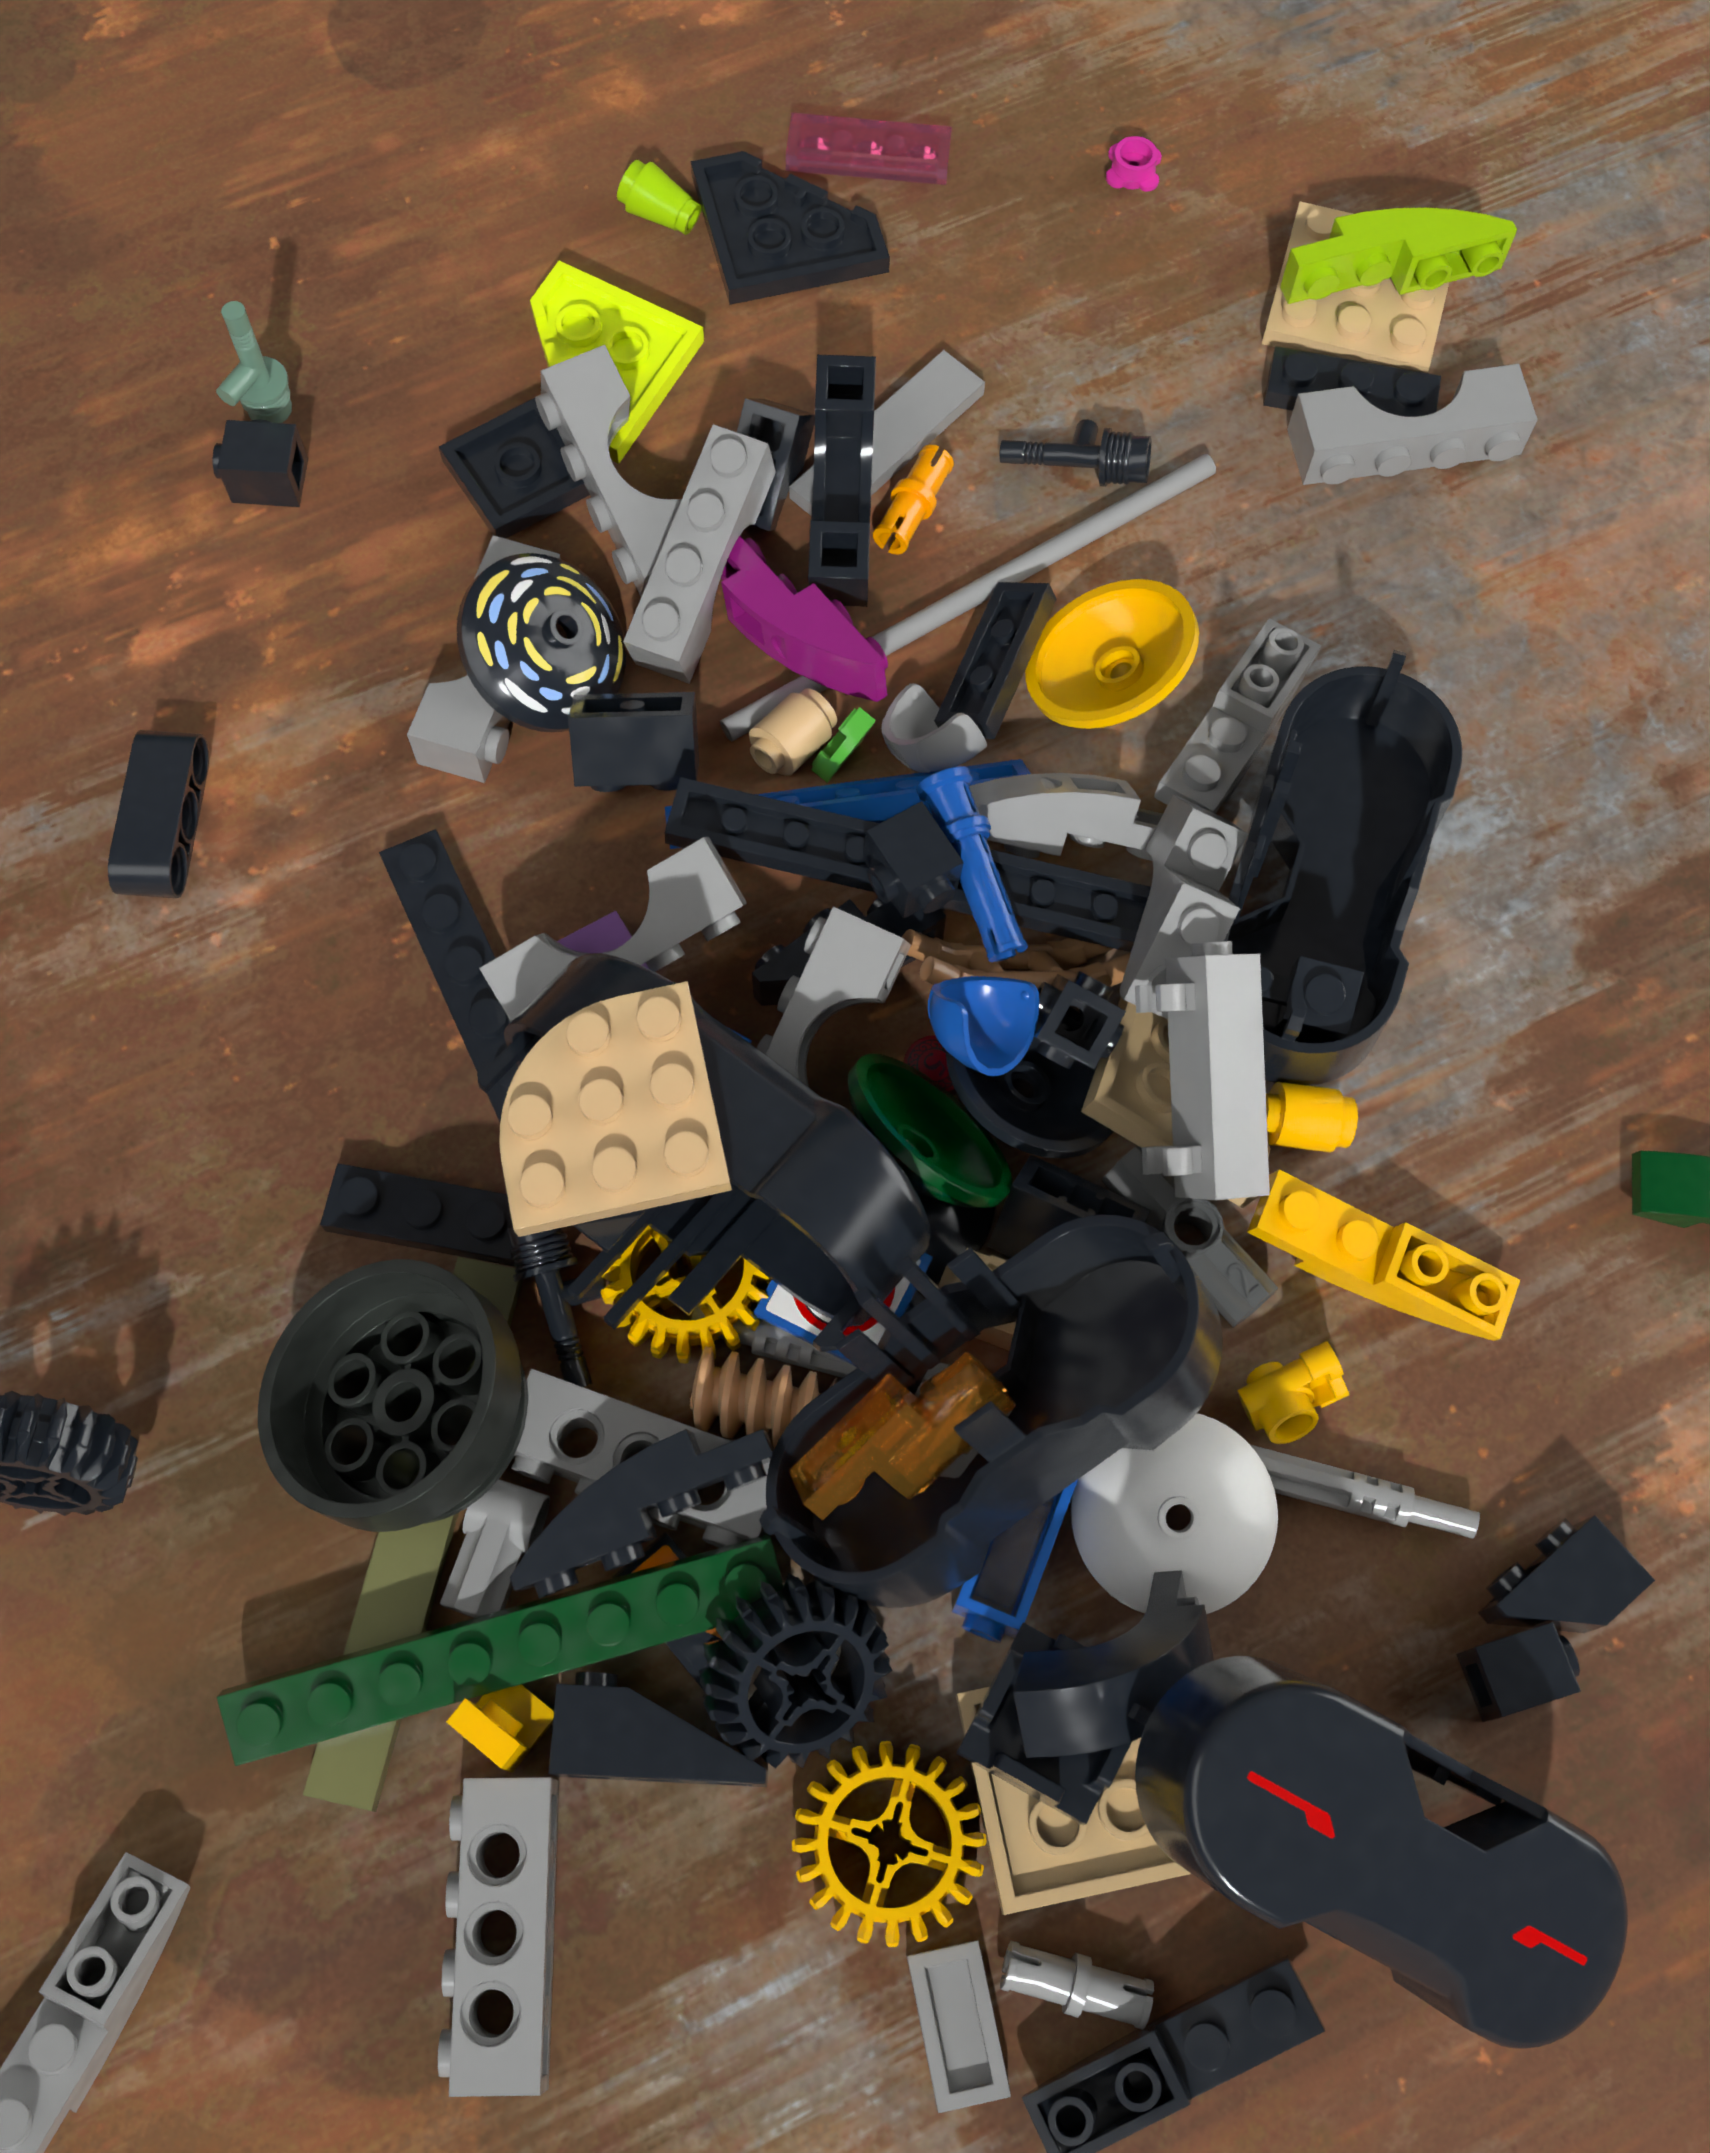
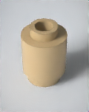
[749,688,837,776]

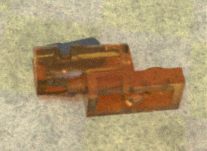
[789,1351,1016,1520]

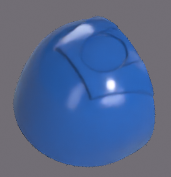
[928,976,1039,1076]

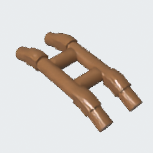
[902,929,1131,989]

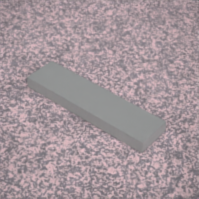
[789,350,985,516]

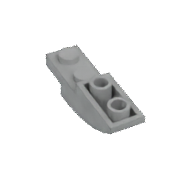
[1154,618,1321,814]
[969,773,1163,861]
[0,1852,190,2153]

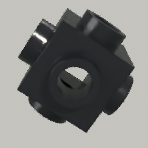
[1034,971,1126,1069]

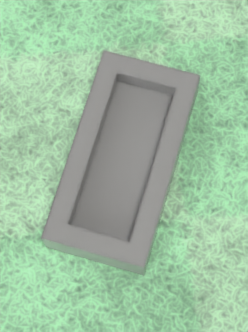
[907,1940,1011,2113]

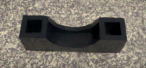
[808,354,876,607]

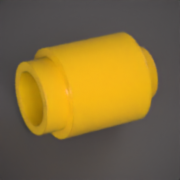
[1266,1082,1358,1152]

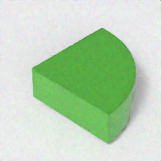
[811,707,876,783]

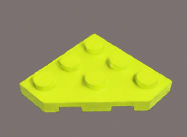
[530,261,704,464]

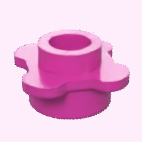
[1106,136,1162,192]

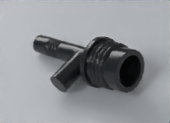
[1000,419,1152,487]
[507,1226,606,1387]

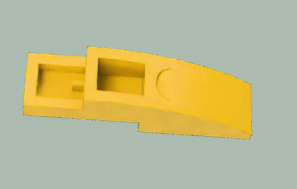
[1247,1169,1520,1341]

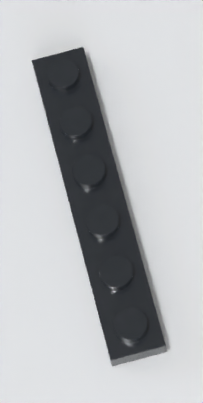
[379,829,519,1122]

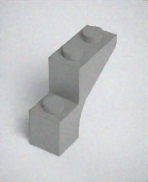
[1120,794,1248,1019]

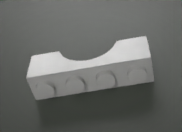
[535,345,682,597]
[1287,364,1538,485]
[623,424,776,684]
[407,536,561,783]
[479,837,747,1021]
[757,907,911,1088]

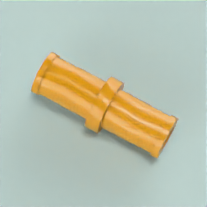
[873,444,954,555]

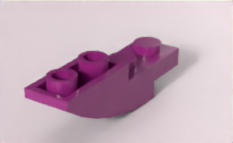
[721,536,888,702]

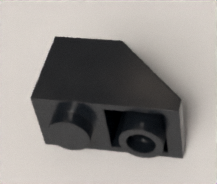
[1478,1515,1655,1633]

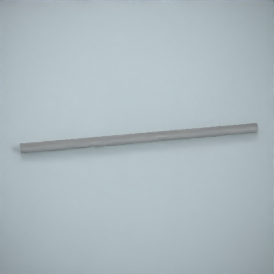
[720,454,1216,742]

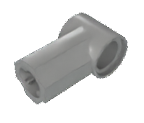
[440,1479,550,1618]

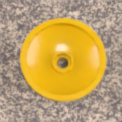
[1025,579,1199,729]

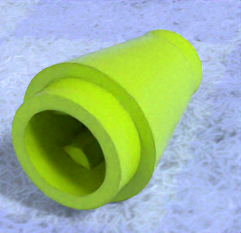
[617,160,702,235]

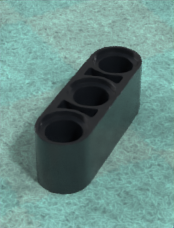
[108,730,209,898]

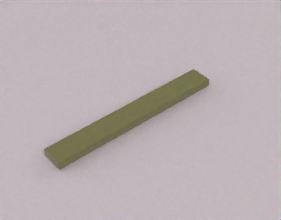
[303,1256,523,1812]

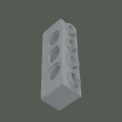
[511,1369,770,1548]
[438,1777,559,2097]

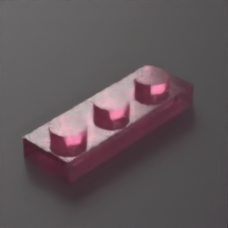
[786,113,952,185]

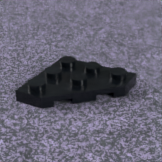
[691,151,890,305]

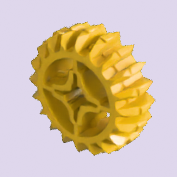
[601,1225,771,1364]
[792,1741,987,1947]

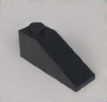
[549,1672,768,1787]

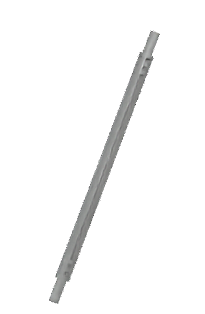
[691,1306,1480,1539]

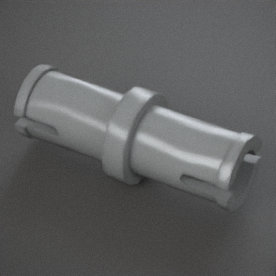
[1000,1940,1154,2030]

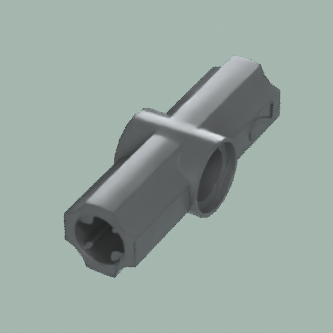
[1102,1146,1278,1328]

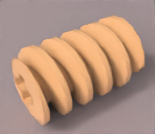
[690,1346,837,1449]

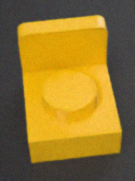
[446,1684,554,1773]

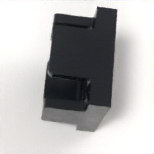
[956,1622,1132,1825]

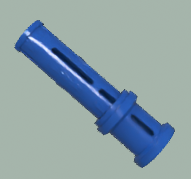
[916,766,1028,963]

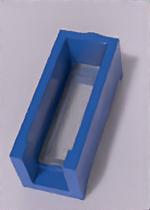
[952,1479,1078,1643]

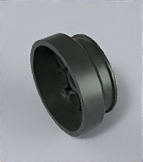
[258,1259,528,1532]

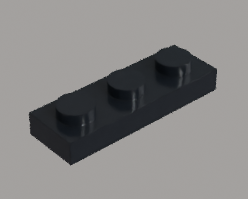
[1263,346,1441,417]
[934,582,1057,739]
[320,1163,514,1266]

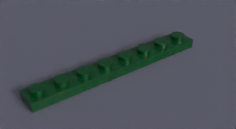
[217,1534,784,1766]

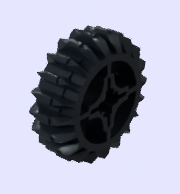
[0,1391,138,1516]
[698,1573,893,1769]

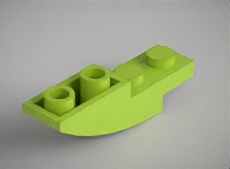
[1280,207,1517,304]

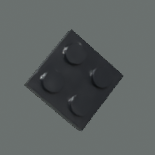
[439,398,590,539]

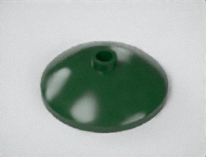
[848,1054,1012,1208]

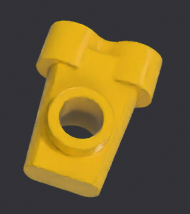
[1237,1341,1349,1444]

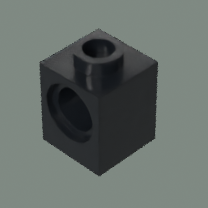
[1456,1622,1581,1722]

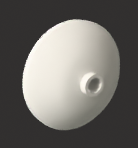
[1071,1413,1278,1614]

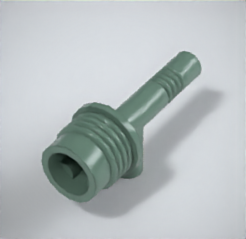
[216,301,292,423]

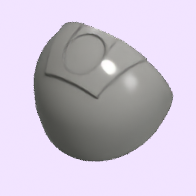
[882,683,987,773]

